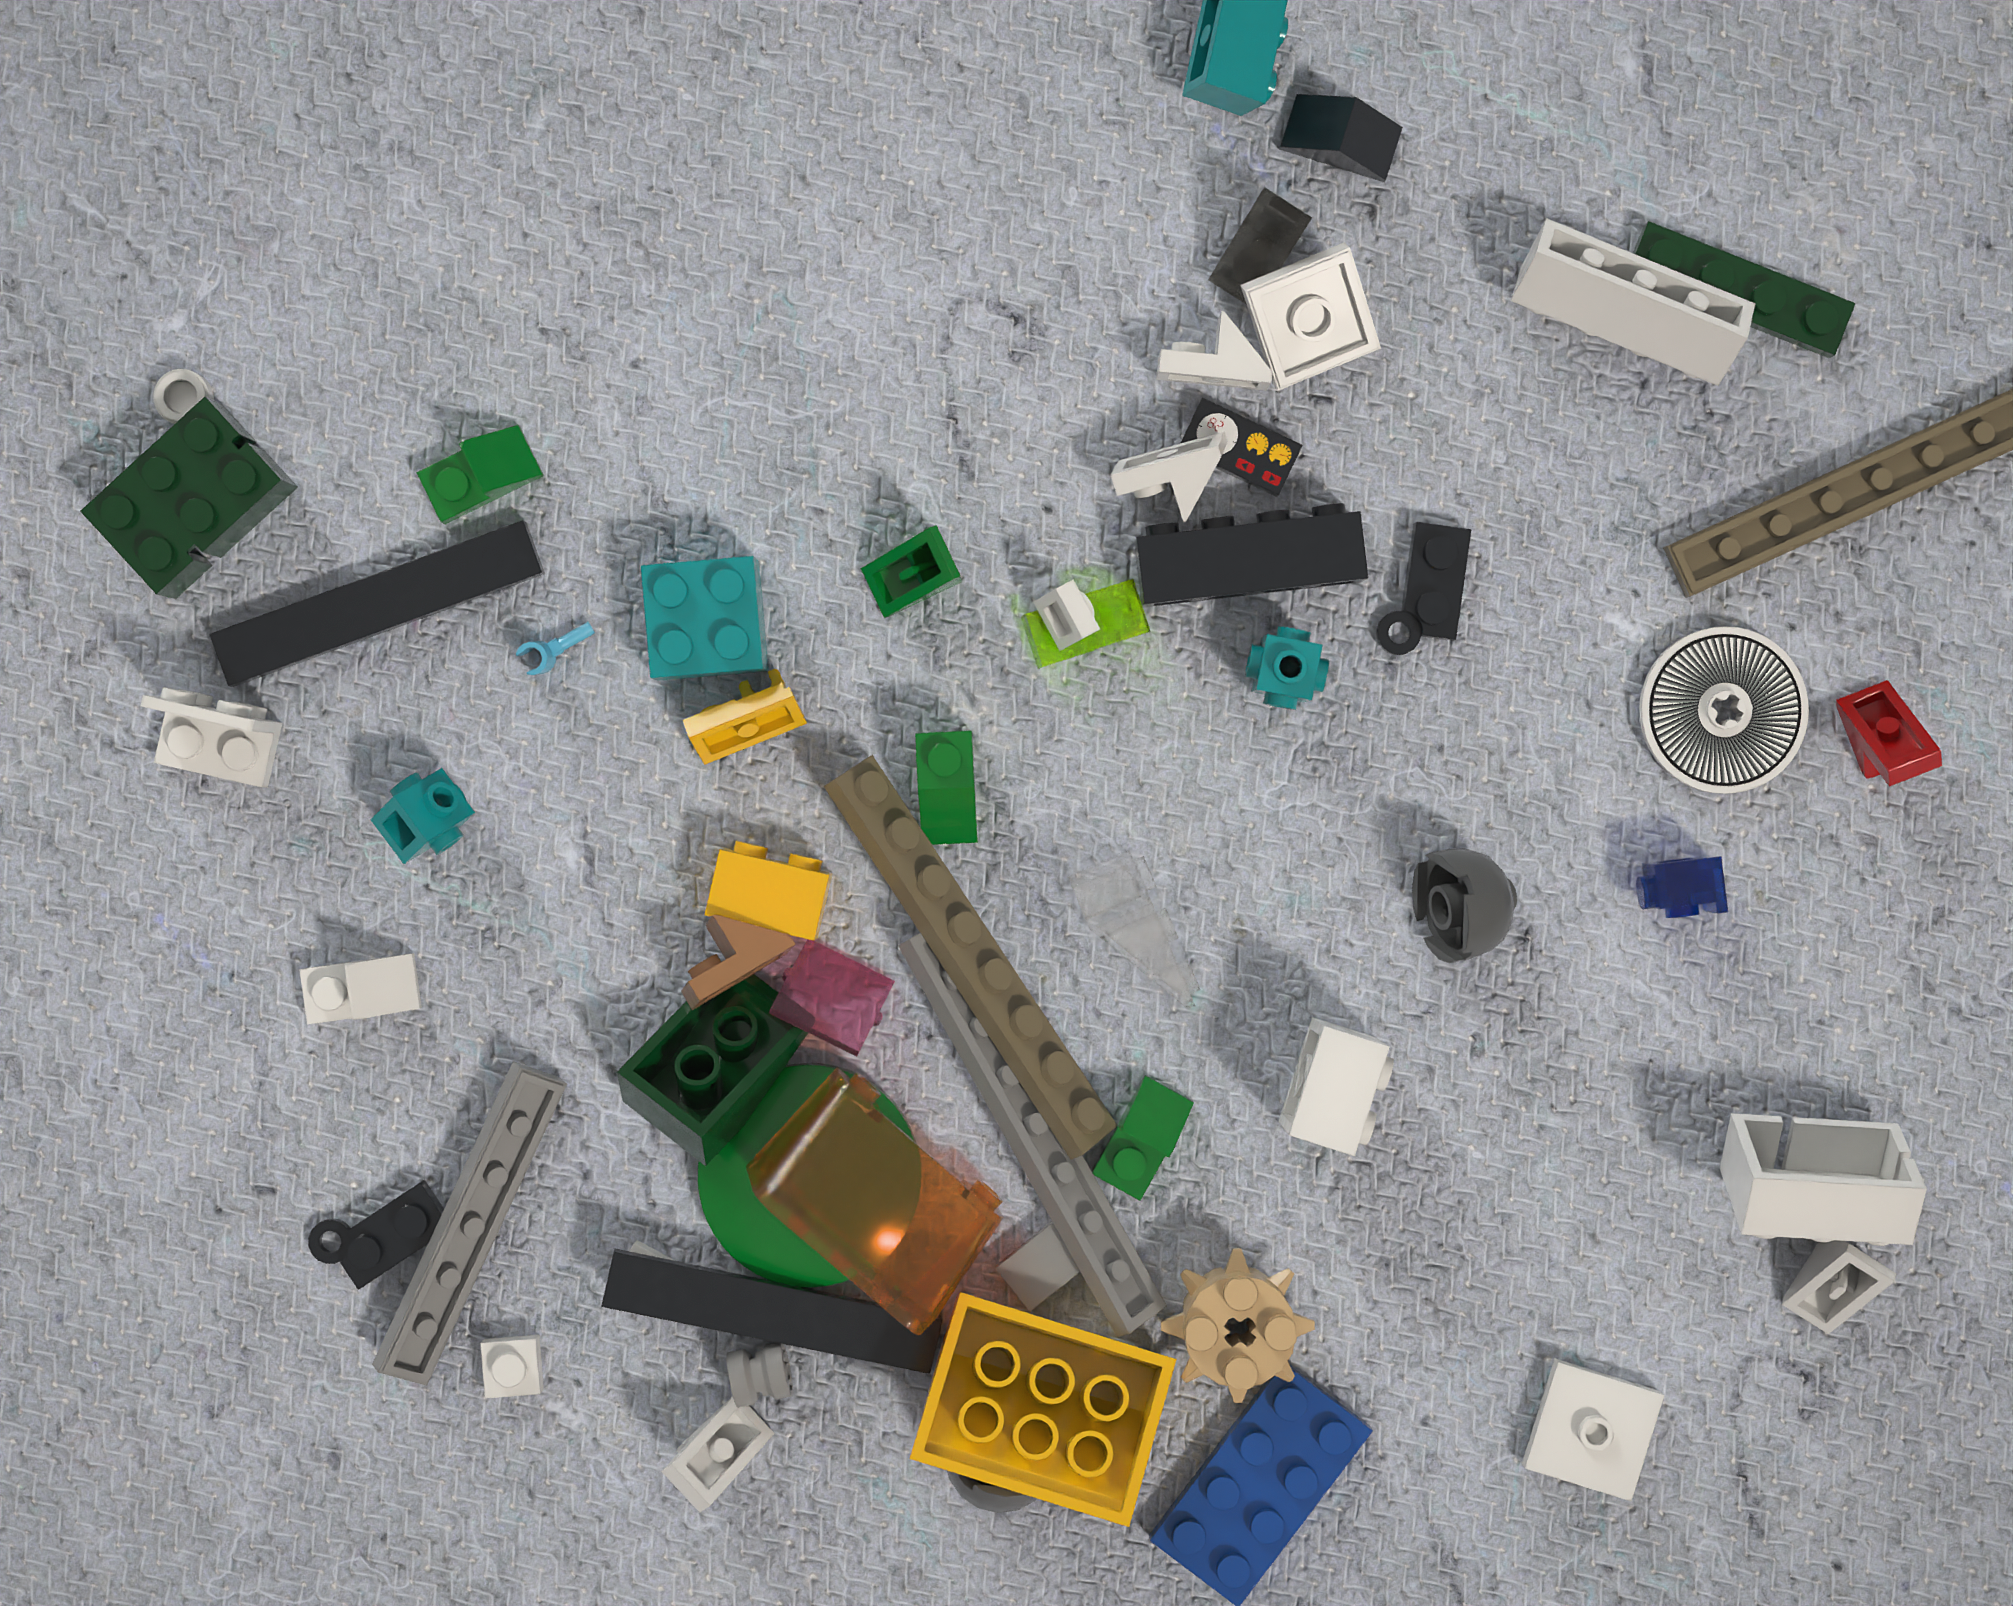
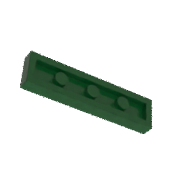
[1633,221,1856,358]

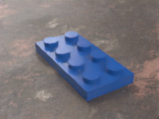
[1149,1365,1373,1606]

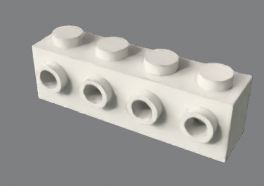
[1511,218,1755,386]

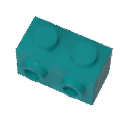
[1182,0,1289,116]

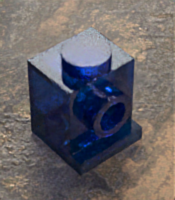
[1636,855,1728,918]

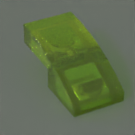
[1021,579,1151,669]

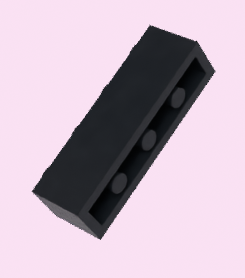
[1134,503,1368,608]

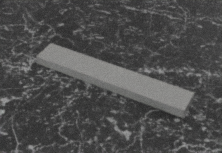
[372,1061,567,1386]

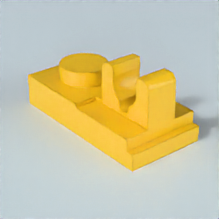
[683,669,807,765]

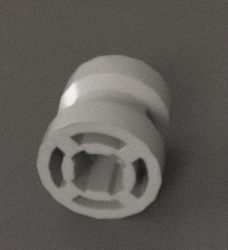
[726,1342,793,1408]

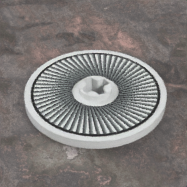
[1639,627,1809,794]

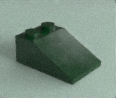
[617,974,815,1166]

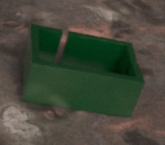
[80,397,298,599]

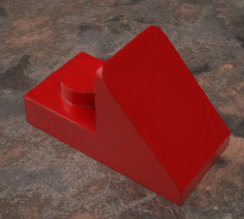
[1836,680,1942,787]

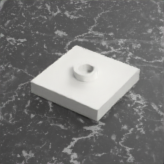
[1240,242,1381,391]
[1522,1358,1664,1501]

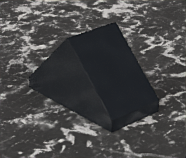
[1279,94,1403,183]

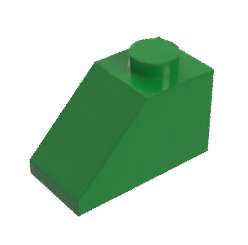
[915,731,978,845]

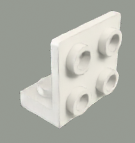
[140,687,282,788]

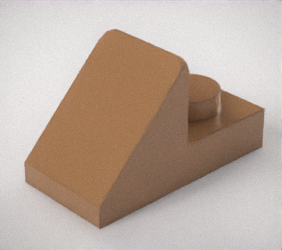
[681,915,796,1010]

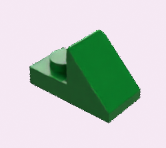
[416,425,544,524]
[1091,1075,1194,1201]

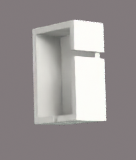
[1720,1113,1927,1246]

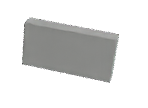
[995,1221,1080,1312]

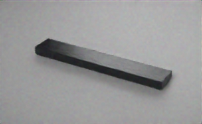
[209,520,545,687]
[601,1248,943,1374]

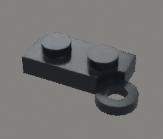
[1376,522,1472,655]
[308,1179,444,1290]

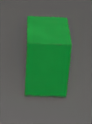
[860,525,962,618]

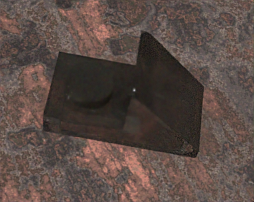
[1208,187,1312,305]

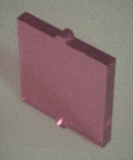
[769,939,895,1057]

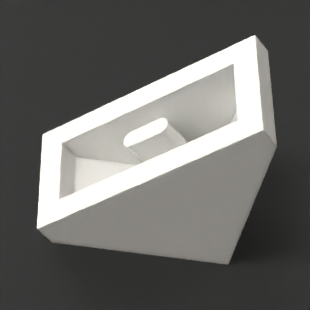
[1782,1240,1896,1334]

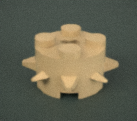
[1161,1248,1315,1403]

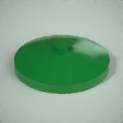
[697,1063,921,1287]

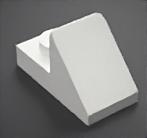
[1156,311,1272,391]
[1111,431,1228,522]
[299,953,422,1025]
[661,1396,775,1513]

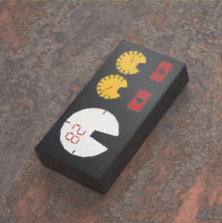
[1181,397,1303,497]

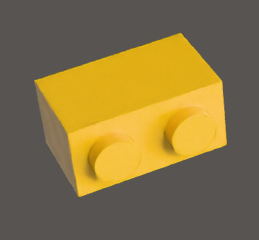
[704,841,833,941]

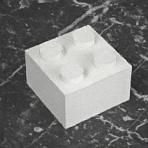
[1279,1017,1394,1156]

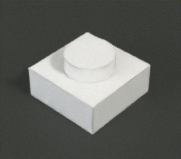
[1033,579,1100,651]
[480,1335,544,1399]

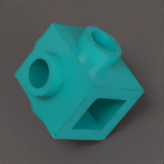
[1245,626,1329,710]
[370,768,475,864]

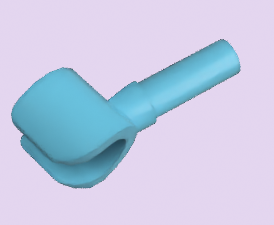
[516,621,595,675]

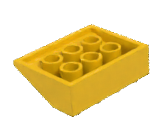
[909,1292,1177,1527]

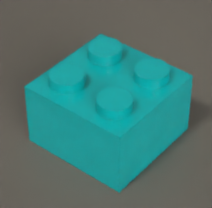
[641,556,769,681]

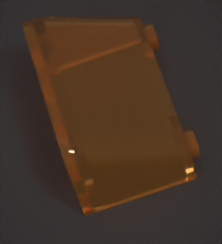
[746,1067,1003,1336]

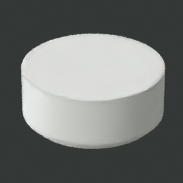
[153,369,214,424]

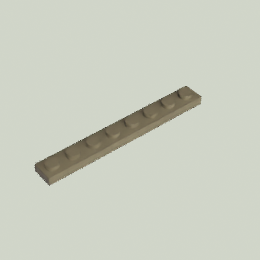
[823,755,1118,1160]

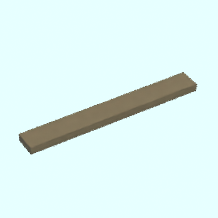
[1663,389,2013,598]

